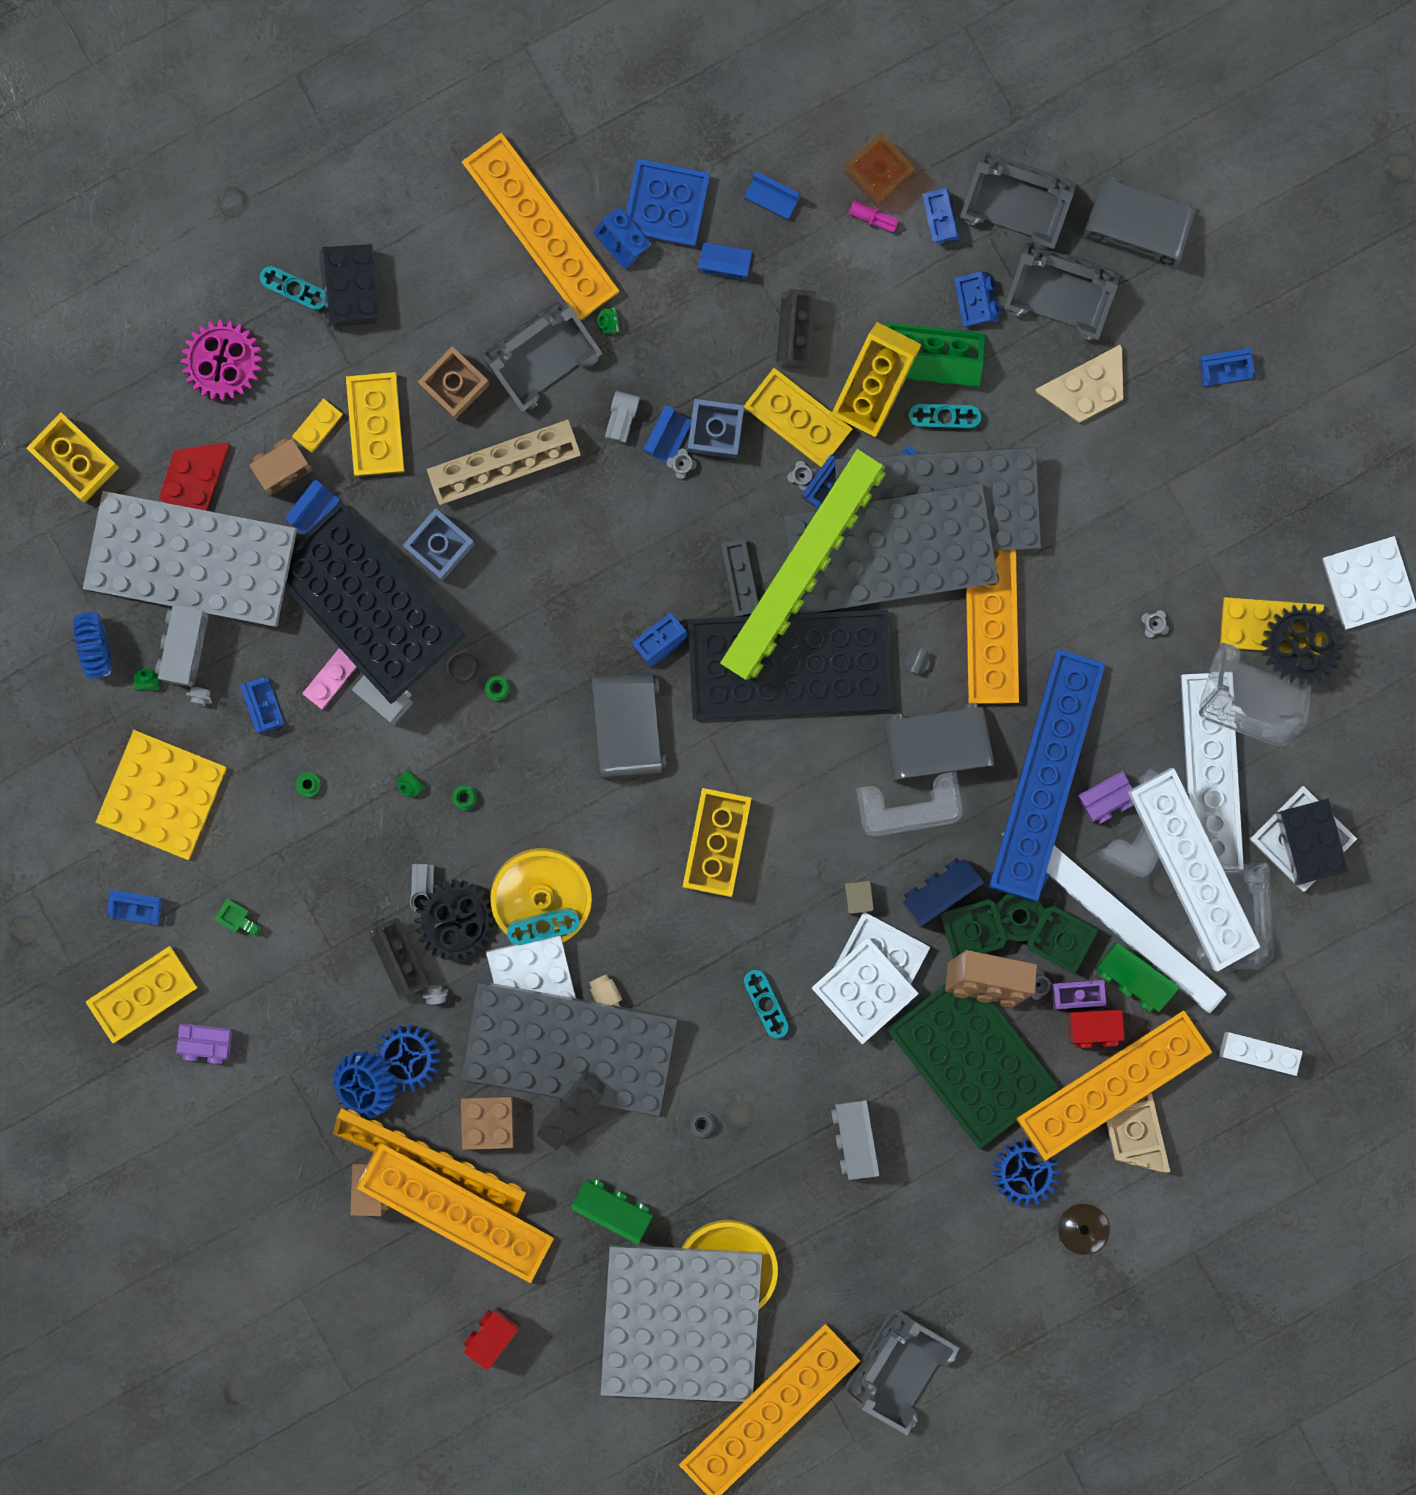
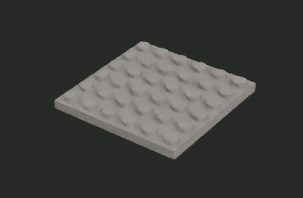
[600,1244,762,1402]

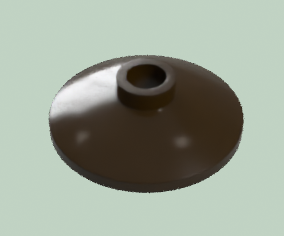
[1058,1204,1109,1254]

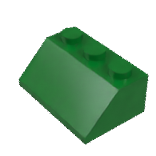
[1095,943,1180,1013]
[571,1178,653,1245]

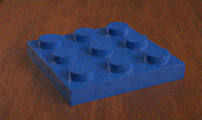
[626,159,710,247]

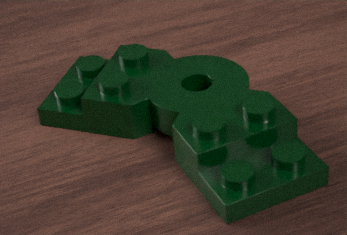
[940,893,1098,974]

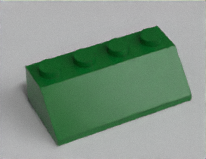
[885,322,985,387]

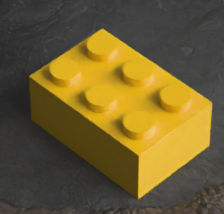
[26,412,119,503]

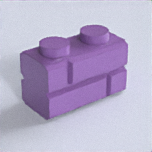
[1077,771,1134,824]
[1051,980,1106,1009]
[176,1023,233,1064]

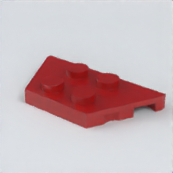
[158,443,230,511]

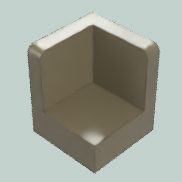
[844,881,873,914]

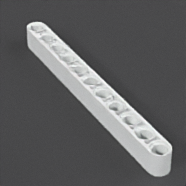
[1002,832,1227,1013]

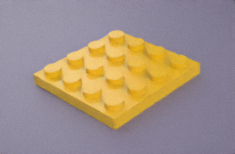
[95,730,227,860]

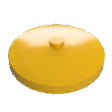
[491,848,592,943]
[682,1220,778,1309]

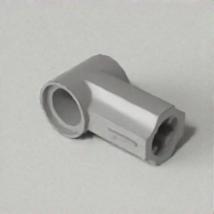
[605,390,640,443]
[410,864,434,912]

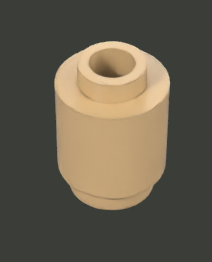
[589,974,622,1007]

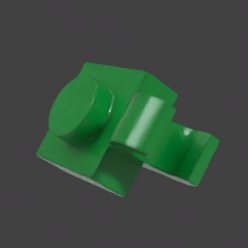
[214,898,261,936]

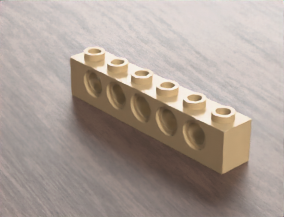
[427,420,581,505]

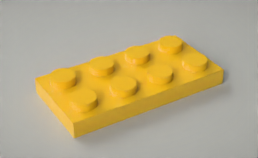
[744,368,853,468]
[346,372,405,477]
[1220,597,1324,655]
[85,946,198,1044]

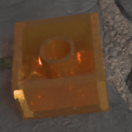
[844,132,915,208]

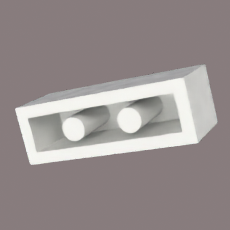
[1219,1032,1302,1076]

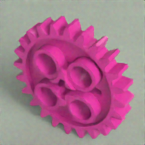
[181,320,263,402]

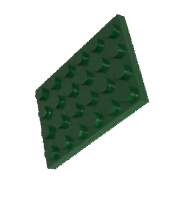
[886,983,1059,1150]

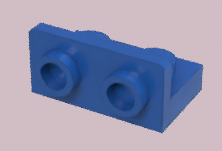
[593,208,651,270]
[954,271,1000,327]

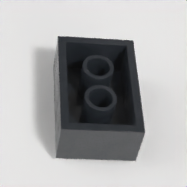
[319,244,379,327]
[1276,798,1349,885]

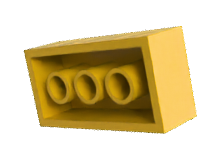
[831,322,921,437]
[683,788,751,897]

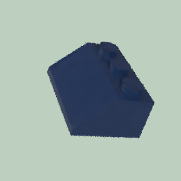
[902,858,984,927]

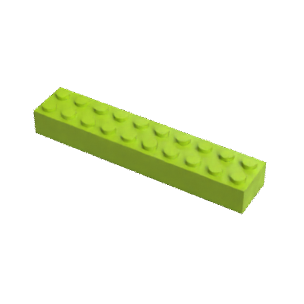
[720,449,886,680]

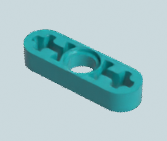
[260,266,324,311]
[908,404,981,430]
[507,908,579,945]
[744,970,788,1038]

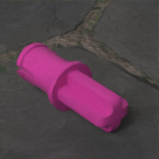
[848,200,898,233]

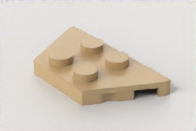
[1035,345,1123,424]
[1106,1092,1170,1173]

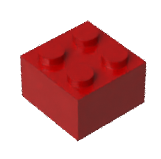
[1067,1010,1124,1048]
[463,1307,521,1371]

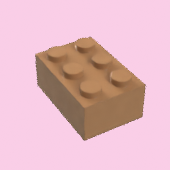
[945,950,1037,1007]

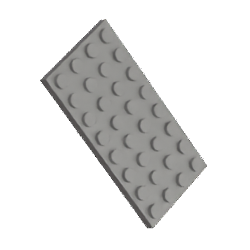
[83,491,297,627]

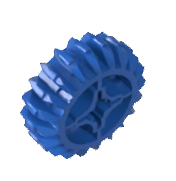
[73,611,112,679]
[373,1024,441,1092]
[332,1051,397,1119]
[991,1138,1060,1207]

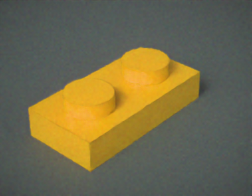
[292,398,343,453]

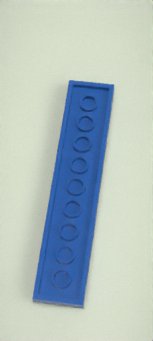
[988,649,1105,902]

